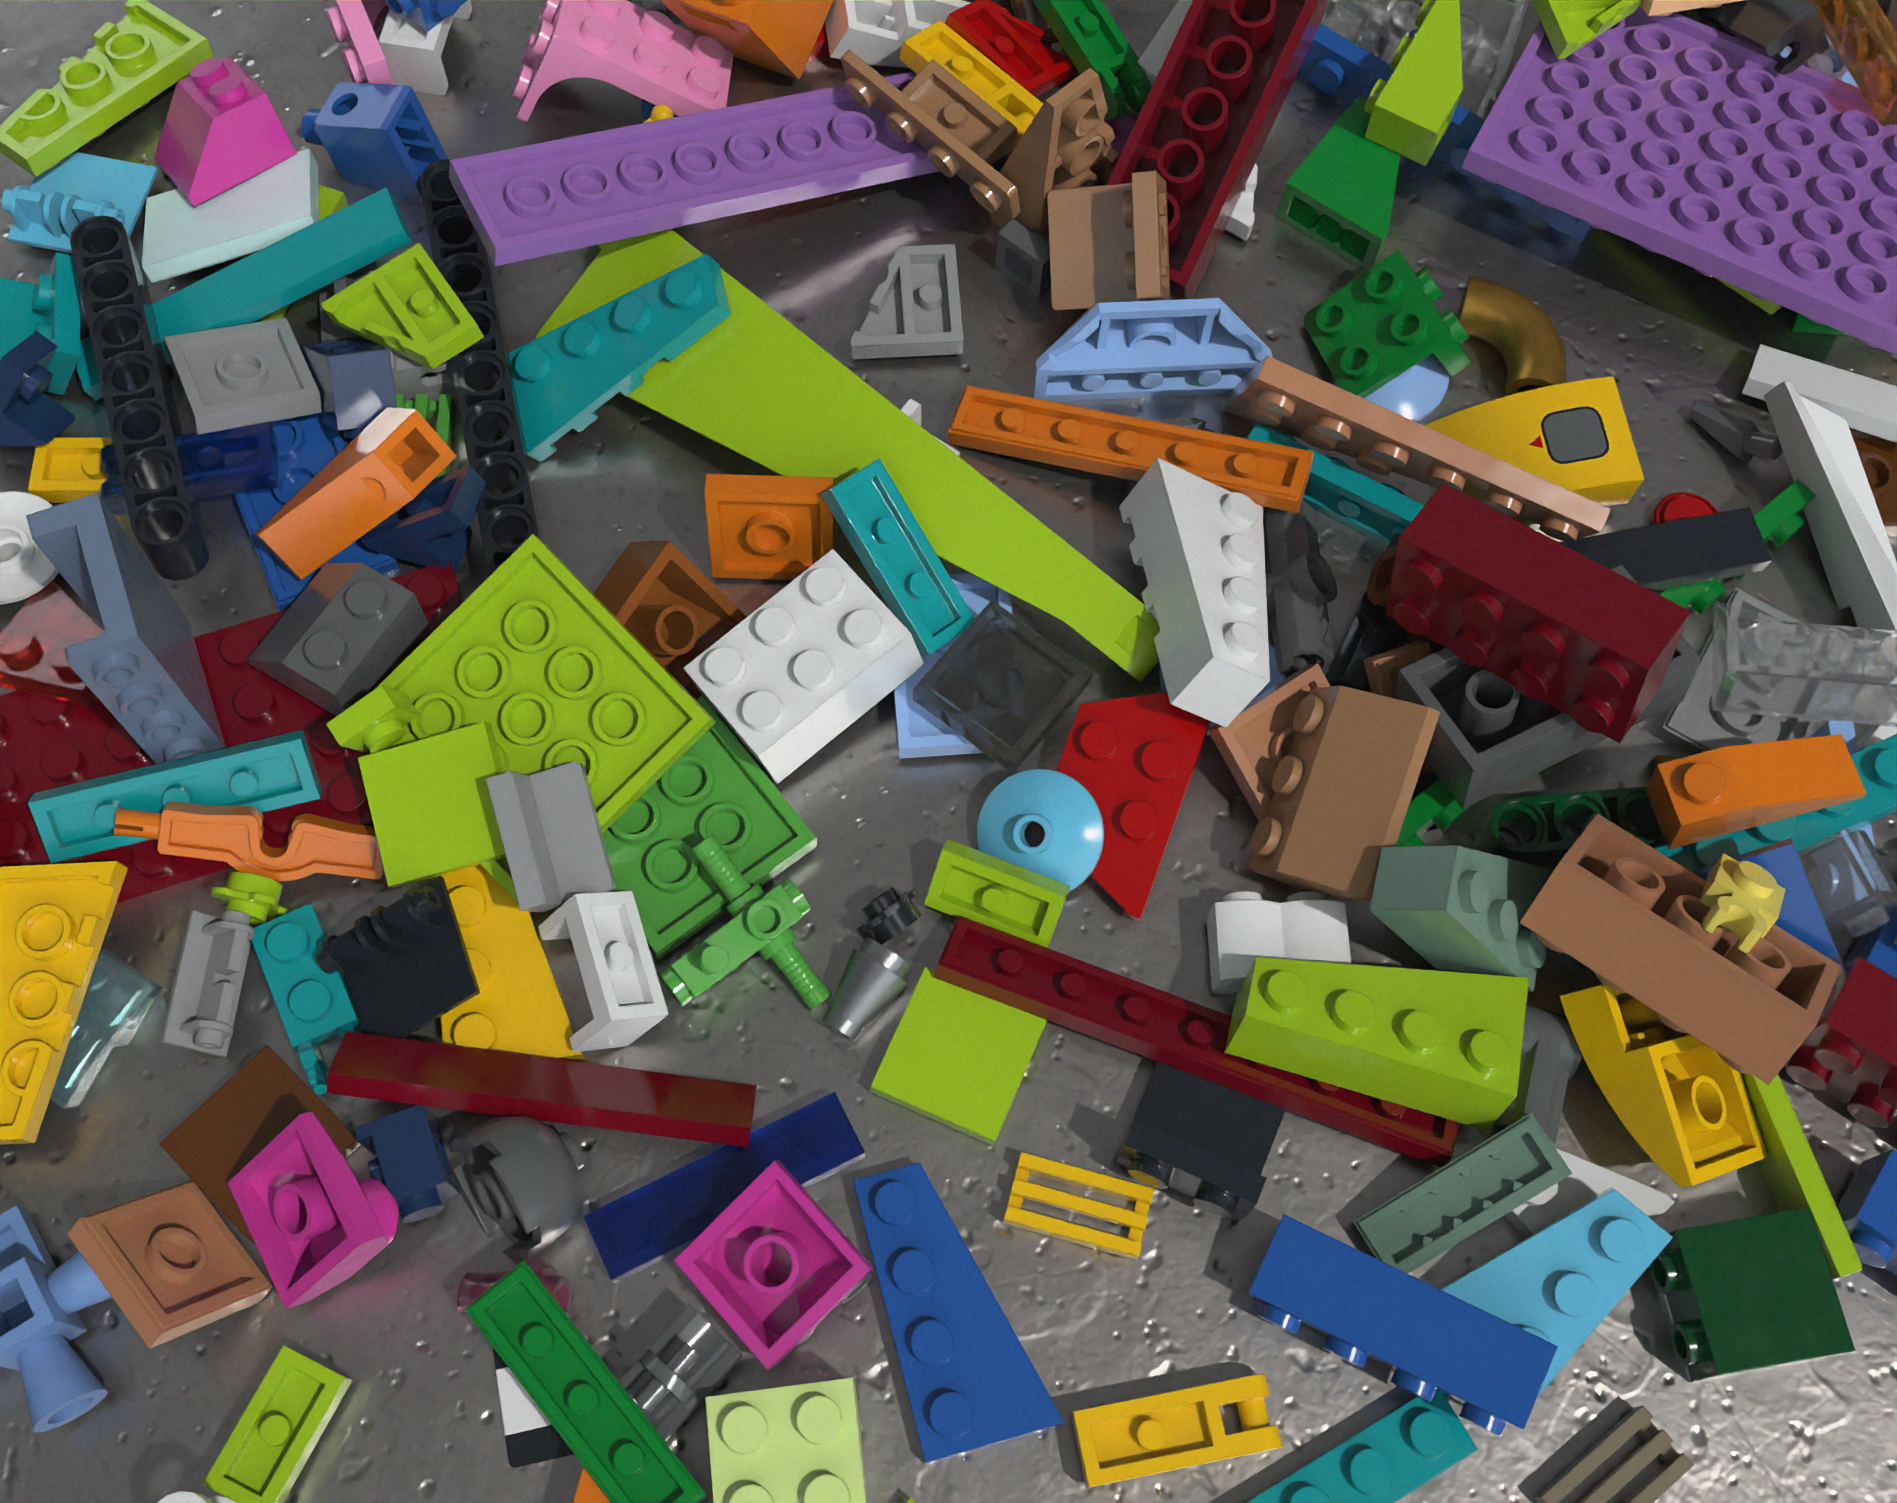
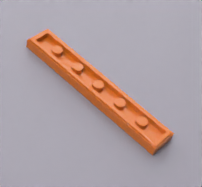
[948,385,1314,513]

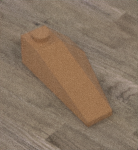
[990,68,1120,241]

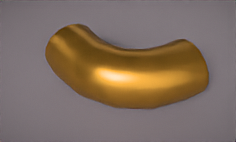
[1457,275,1567,396]

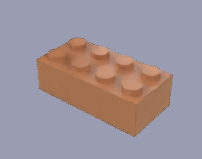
[1520,813,1842,1085]

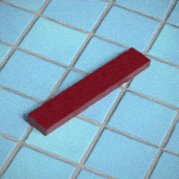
[327,1031,757,1147]

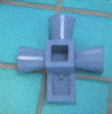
[0,1205,112,1433]

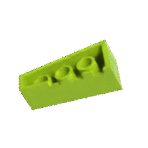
[1225,957,1529,1131]

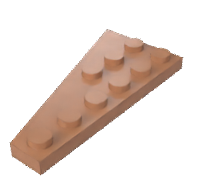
[1223,356,1611,541]

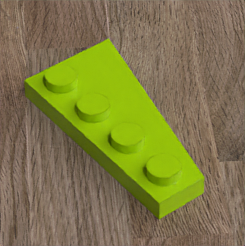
[0,0,214,177]

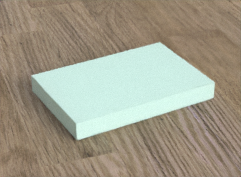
[142,149,319,283]

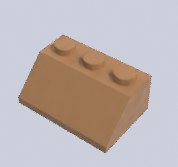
[1248,685,1440,902]

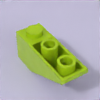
[1364,0,1463,166]

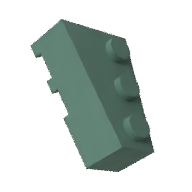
[1369,845,1554,992]

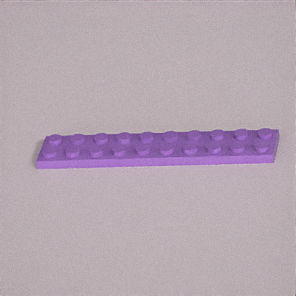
[449,72,1011,267]

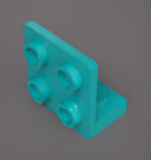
[0,252,81,395]

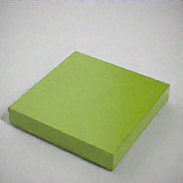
[358,721,506,888]
[870,967,1047,1146]

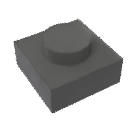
[995,219,1051,299]

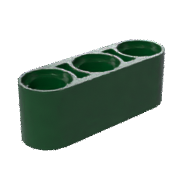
[1473,787,1663,870]

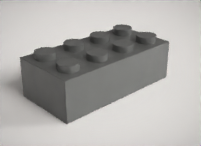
[1394,564,1701,809]

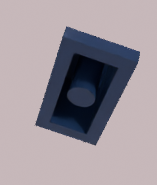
[299,338,397,438]

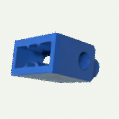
[301,82,448,205]

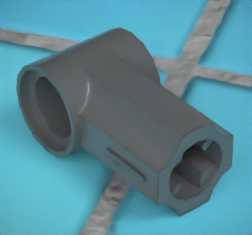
[1492,1004,1582,1144]

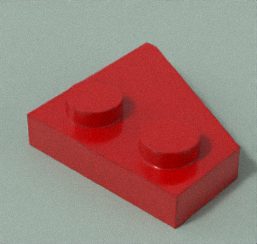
[945,0,1079,97]

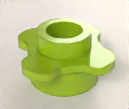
[210,872,288,924]

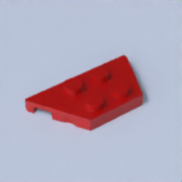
[1038,692,1211,923]

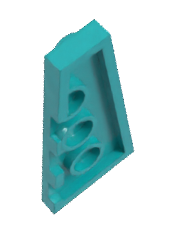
[508,253,731,462]

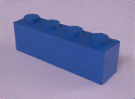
[1248,1214,1558,1437]

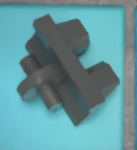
[619,1304,743,1441]

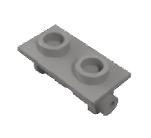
[160,910,255,1058]

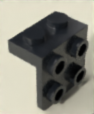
[1115,1061,1286,1219]

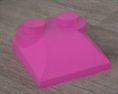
[227,1111,399,1309]
[674,1160,874,1371]

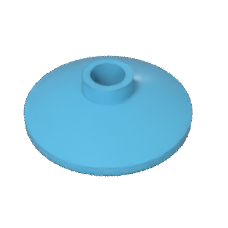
[977,769,1104,892]

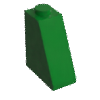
[1276,96,1401,272]

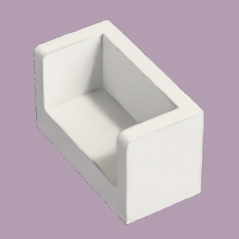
[378,0,472,96]
[538,891,669,1052]

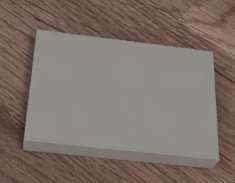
[1655,588,1848,756]

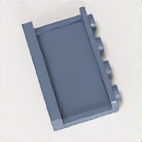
[26,493,226,764]

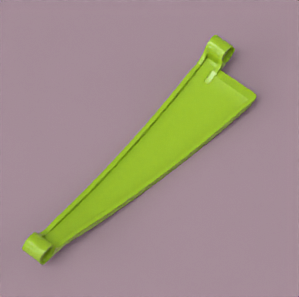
[535,229,1160,682]

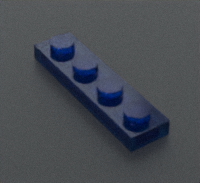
[583,1092,865,1284]

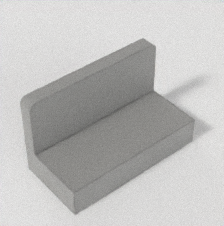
[486,762,616,912]

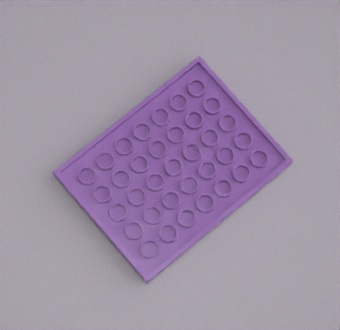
[1461,6,1897,355]

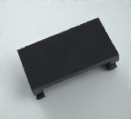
[1698,0,1830,75]

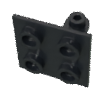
[316,875,480,1039]

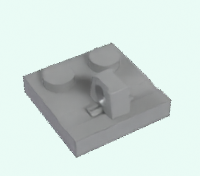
[164,318,322,435]

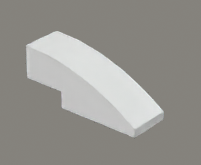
[825,0,971,67]

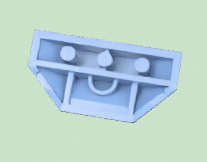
[1032,298,1273,402]

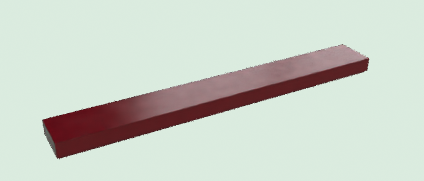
[934,915,1459,1167]

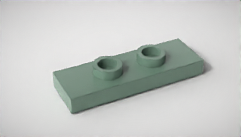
[1353,1112,1573,1274]

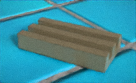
[1534,1405,1694,1503]

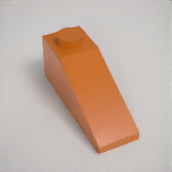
[1645,734,1867,850]

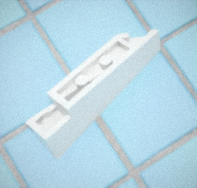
[1764,380,1897,663]

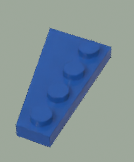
[853,1162,1065,1464]

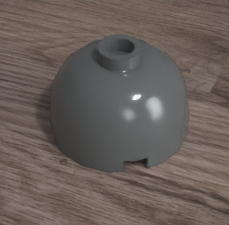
[450,1115,584,1262]

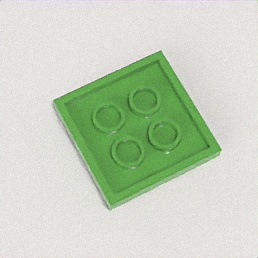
[603,696,817,961]

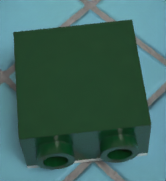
[1650,1207,1855,1383]

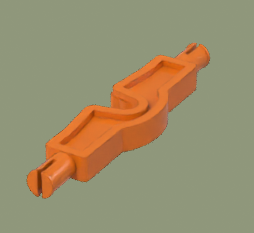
[114,801,384,881]

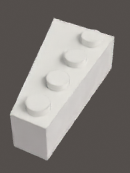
[1119,457,1270,728]

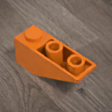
[256,407,457,580]

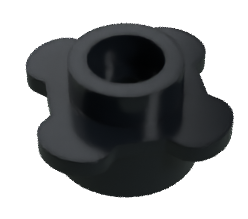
[856,887,922,945]

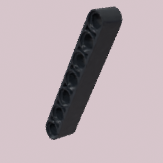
[70,215,210,581]

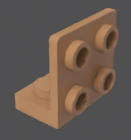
[1047,171,1170,311]

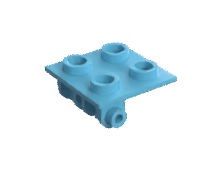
[1,152,159,253]

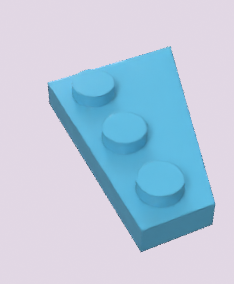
[1438,1187,1673,1396]

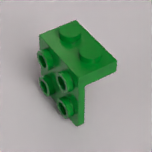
[1303,250,1472,398]

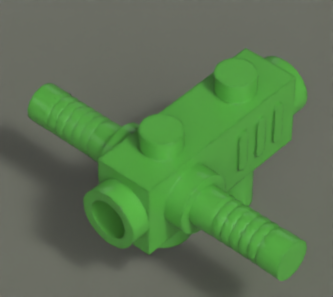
[658,834,832,1010]

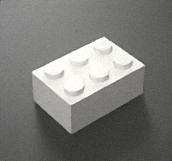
[683,549,924,784]

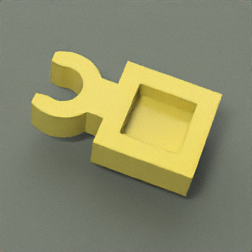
[1699,853,1786,953]

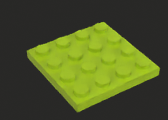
[374,534,716,905]

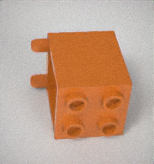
[661,0,834,80]

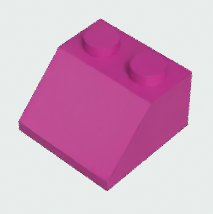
[154,56,297,207]

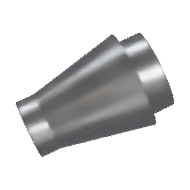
[822,938,912,1042]

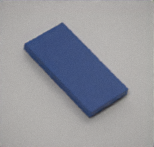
[211,413,401,611]

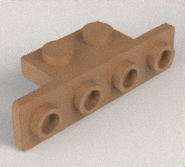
[841,50,1021,219]

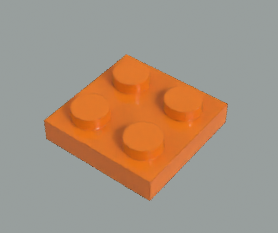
[704,474,835,580]

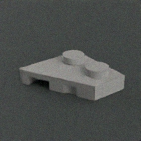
[851,244,964,359]

